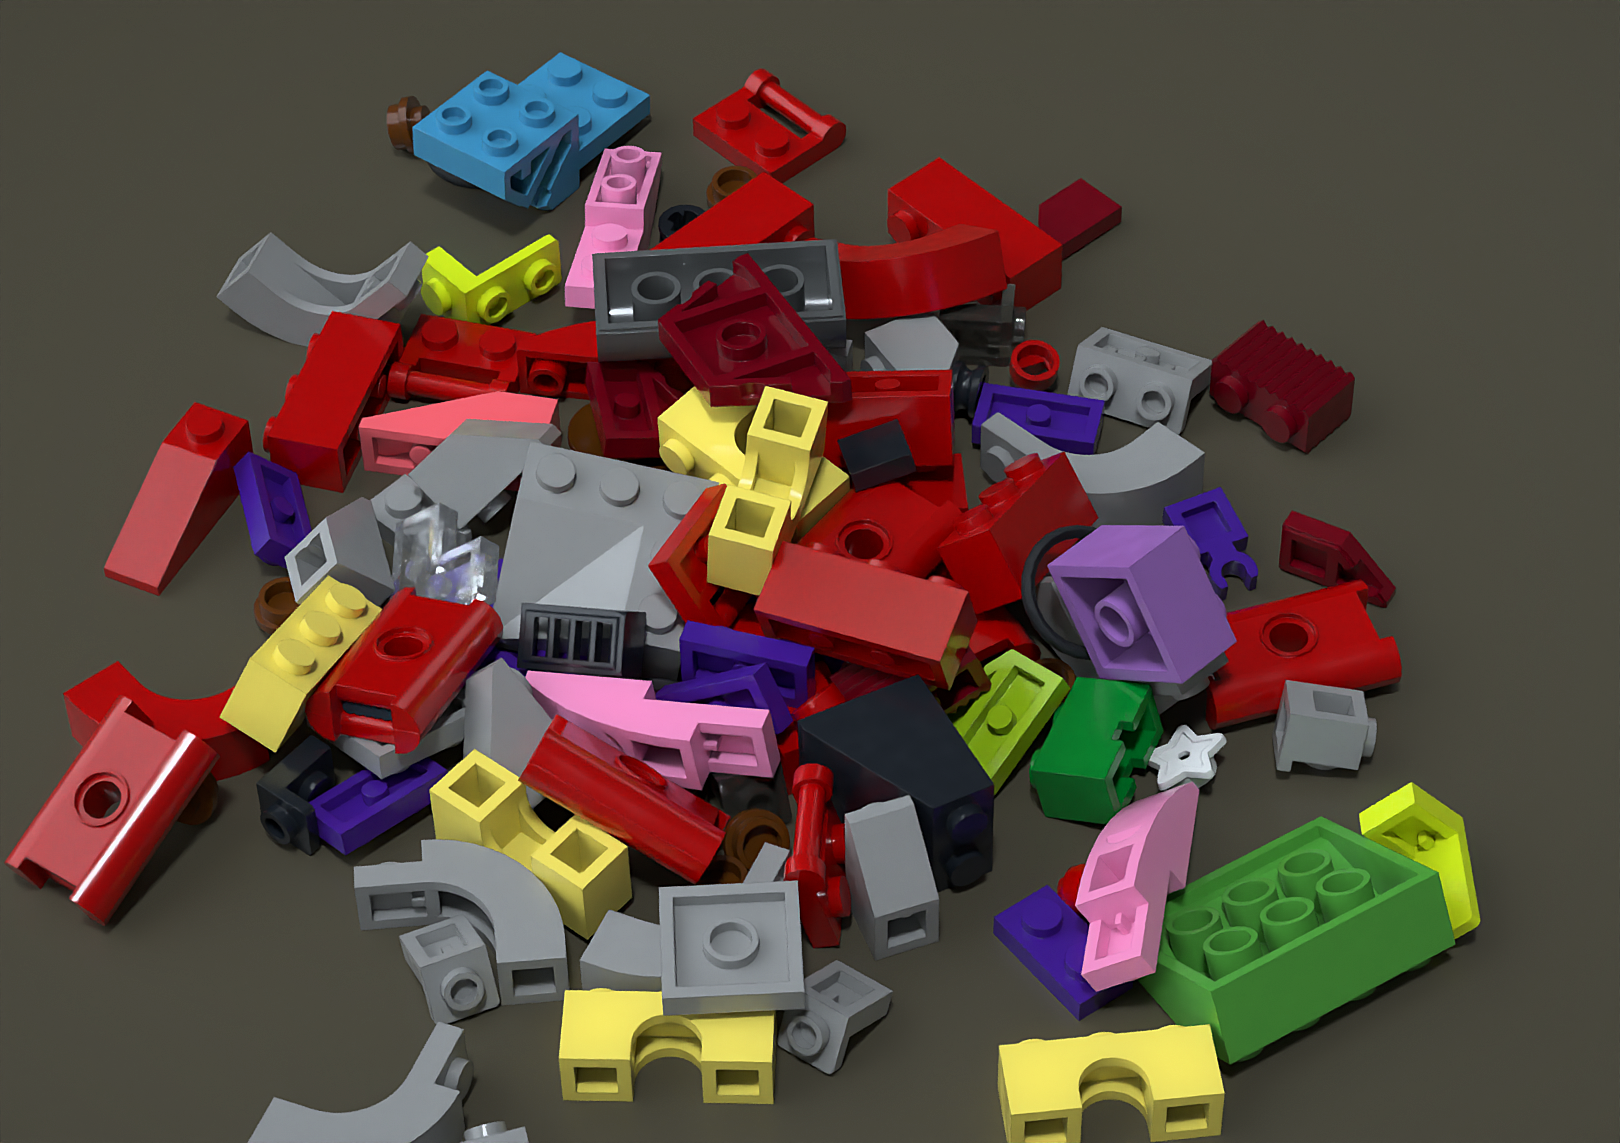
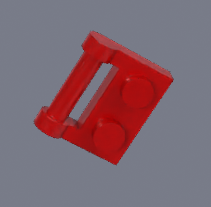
[693,68,847,184]
[387,314,536,401]
[648,483,753,628]
[783,763,851,949]

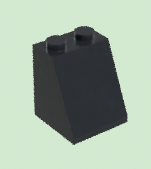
[798,674,994,893]

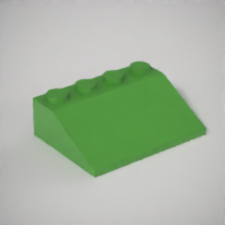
[1137,816,1456,1065]

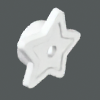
[1148,725,1227,791]

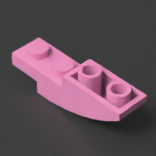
[565,146,662,309]
[525,670,781,790]
[1075,781,1199,992]

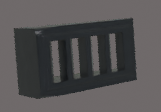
[517,603,646,678]

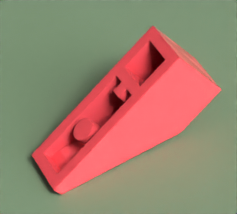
[359,391,562,491]

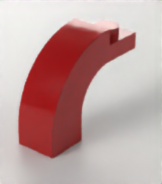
[804,224,1007,319]
[63,661,270,781]

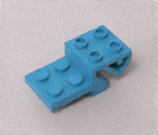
[412,52,650,210]

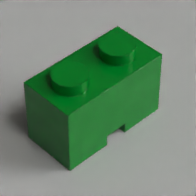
[1029,677,1164,824]

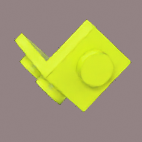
[420,234,562,325]
[1359,782,1480,939]

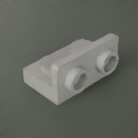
[1067,327,1212,435]

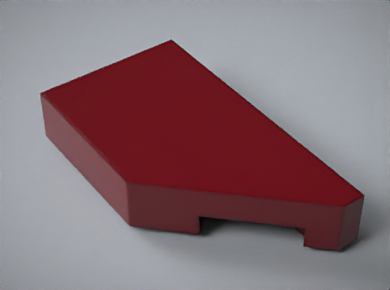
[1038,178,1122,260]
[1279,510,1396,608]

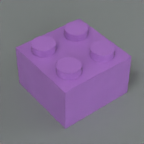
[1047,525,1237,684]

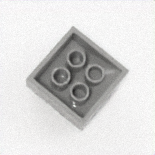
[493,441,719,681]

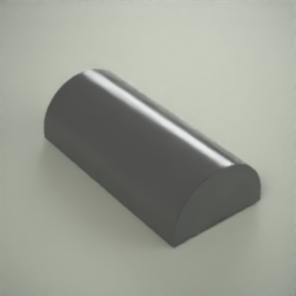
[592,239,846,363]

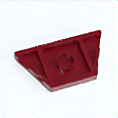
[658,253,852,407]

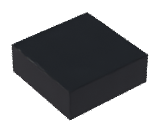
[837,419,917,492]

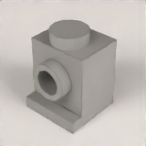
[1272,680,1377,772]

